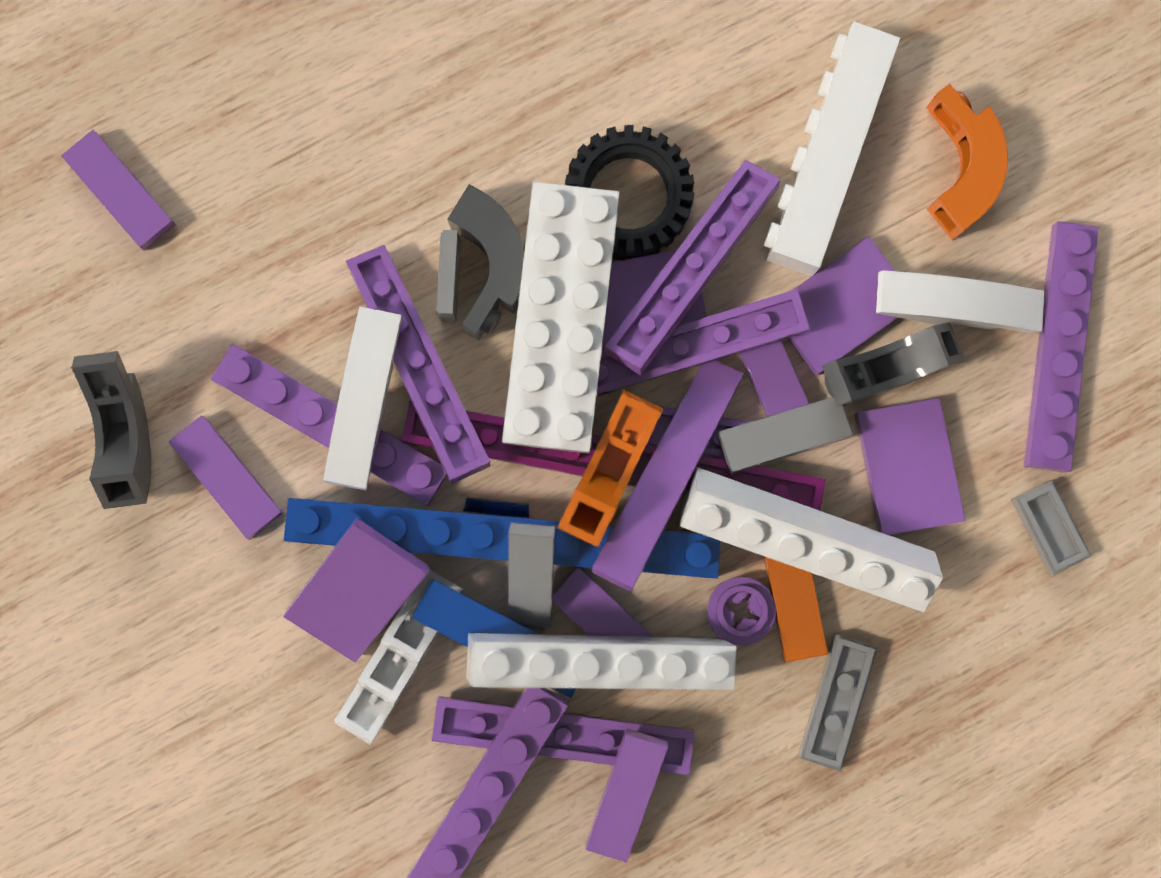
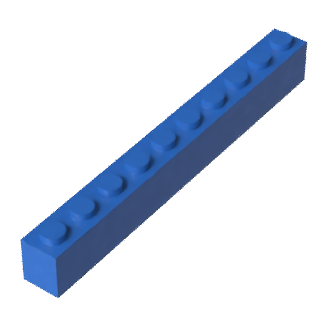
[284,498,721,579]

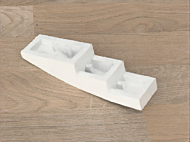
[876,270,1044,334]
[323,306,402,490]
[334,569,463,745]

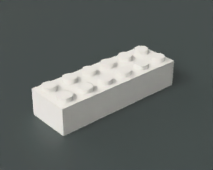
[502,182,620,454]

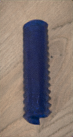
[463,496,529,519]

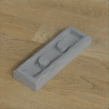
[717,397,853,474]
[508,523,555,628]
[798,634,878,771]

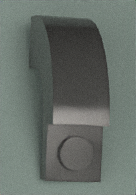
[447,184,524,341]
[822,322,966,406]
[71,351,151,509]

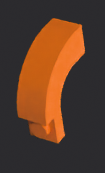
[926,84,1008,240]
[557,390,663,547]

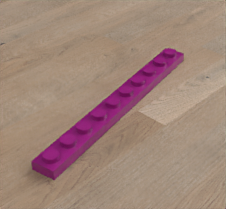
[401,400,826,511]

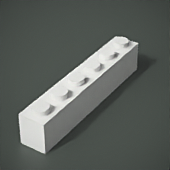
[763,21,900,277]
[680,467,943,612]
[466,633,736,690]

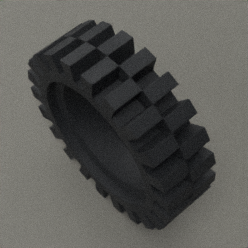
[565,125,695,260]

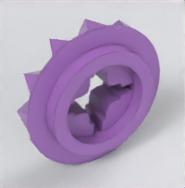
[707,577,776,645]

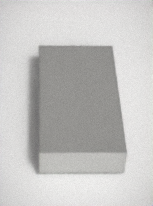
[436,230,461,322]
[1011,480,1091,575]

